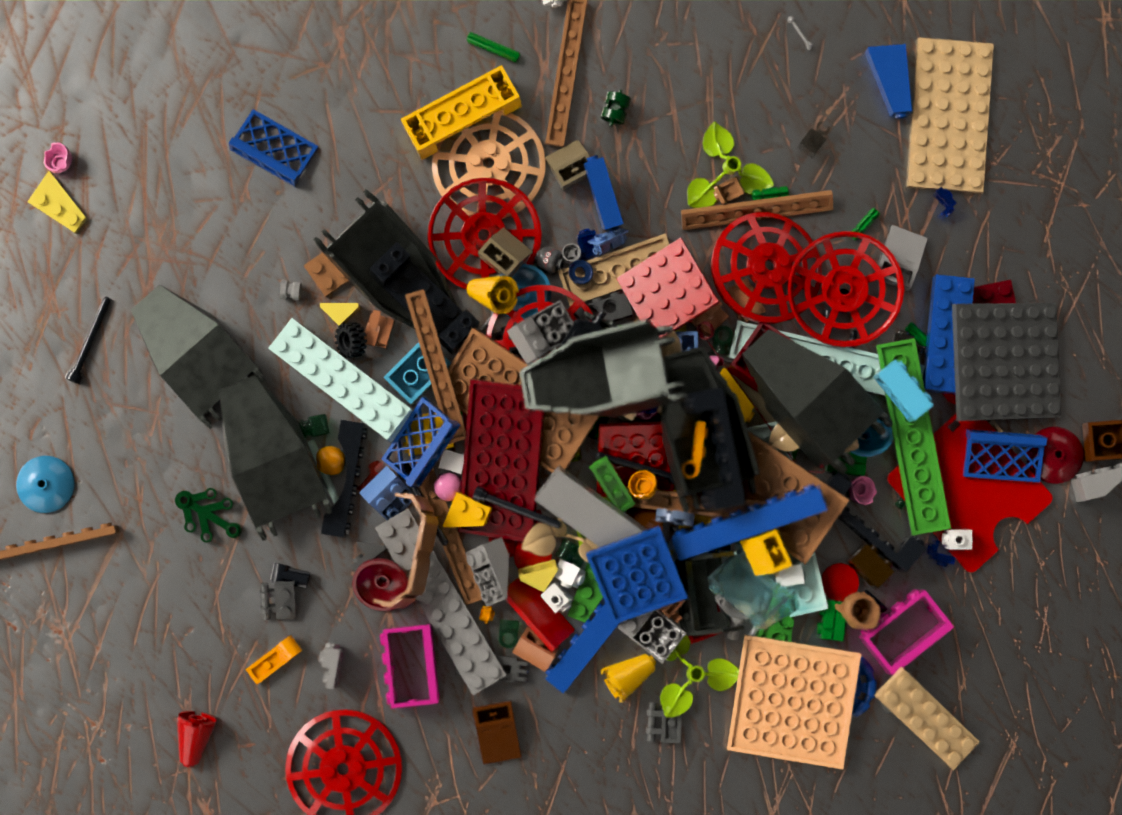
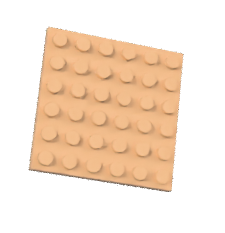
[727,634,861,769]

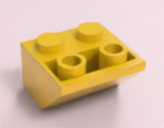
[740,528,792,576]

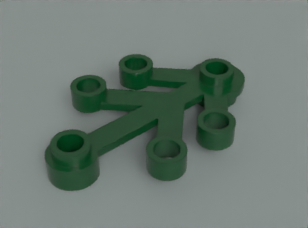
[175,488,242,543]

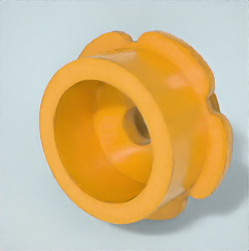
[479,605,495,624]

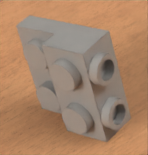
[319,643,344,689]

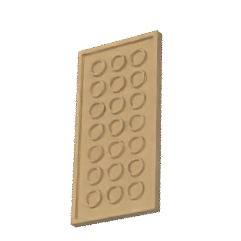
[907,37,993,194]

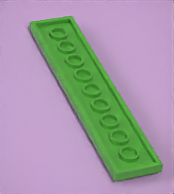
[876,338,951,536]

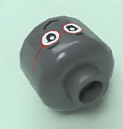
[535,246,565,274]

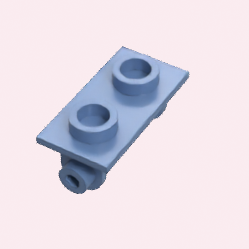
[587,226,629,255]

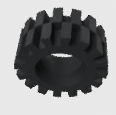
[335,322,367,358]

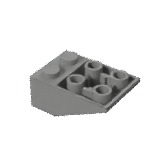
[874,225,927,291]
[507,300,574,364]
[1071,463,1122,502]
[465,537,509,606]
[617,609,686,664]

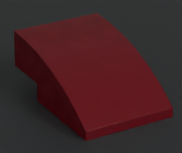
[728,322,794,392]

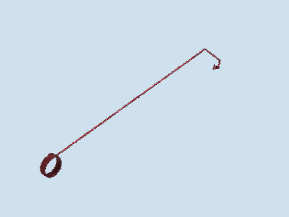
[697,321,825,473]

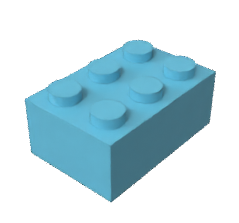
[383,342,451,406]
[873,360,933,422]

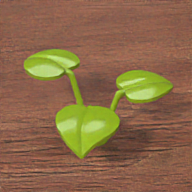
[687,122,774,208]
[660,635,739,718]

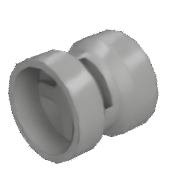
[562,243,581,265]
[280,280,302,301]

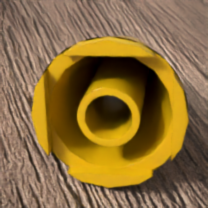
[467,276,519,314]
[601,654,657,703]

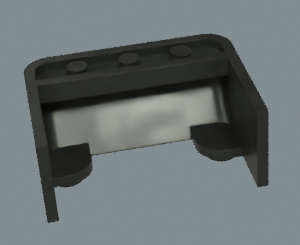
[674,551,745,636]

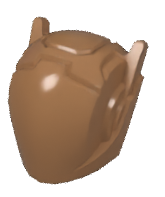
[835,592,880,630]

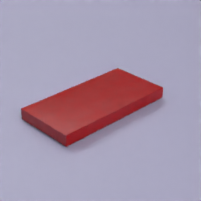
[506,577,575,652]

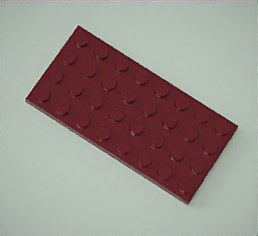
[458,379,545,542]

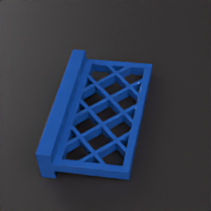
[228,109,318,187]
[382,397,461,487]
[963,429,1047,483]

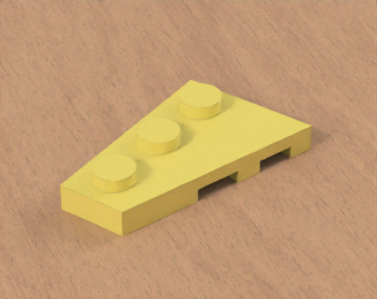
[28,171,87,234]

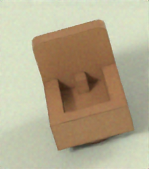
[713,176,745,204]

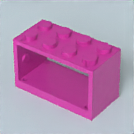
[858,589,954,675]
[380,624,440,708]

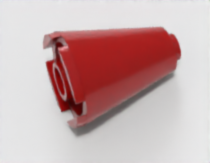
[177,711,216,768]

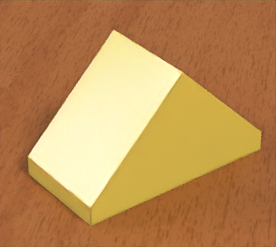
[320,303,360,326]
[518,559,558,592]

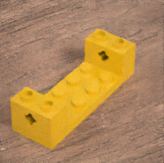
[401,65,522,160]

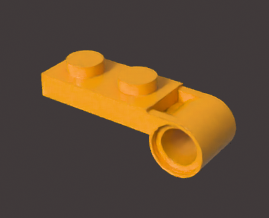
[680,421,708,479]
[245,635,302,685]

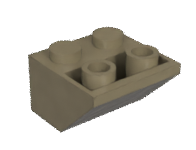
[544,140,590,191]
[478,228,533,277]

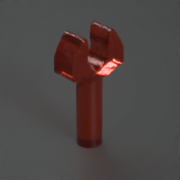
[358,460,380,491]

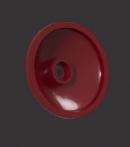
[1026,427,1084,484]
[352,558,409,611]

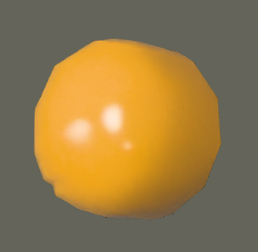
[316,446,345,475]
[628,470,658,500]

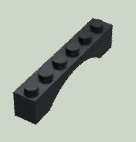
[321,420,368,538]

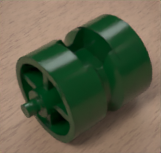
[600,89,631,127]

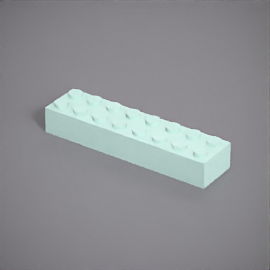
[268,318,413,443]

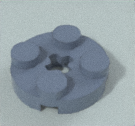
[655,509,695,526]

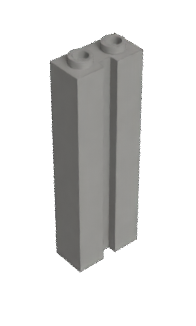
[535,465,648,547]

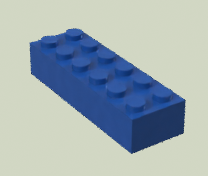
[923,274,975,395]

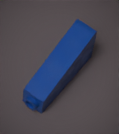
[865,44,912,119]
[583,155,624,230]

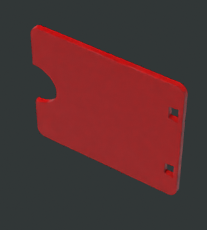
[887,413,1053,572]

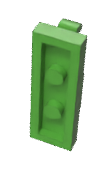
[589,456,635,512]

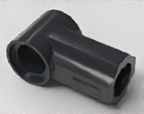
[270,563,311,588]

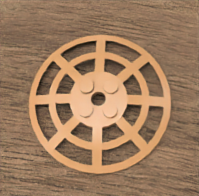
[432,110,546,220]

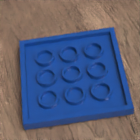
[586,526,687,625]

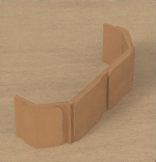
[373,493,439,609]

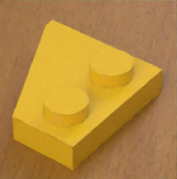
[443,492,493,528]

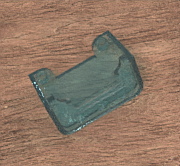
[707,547,800,630]

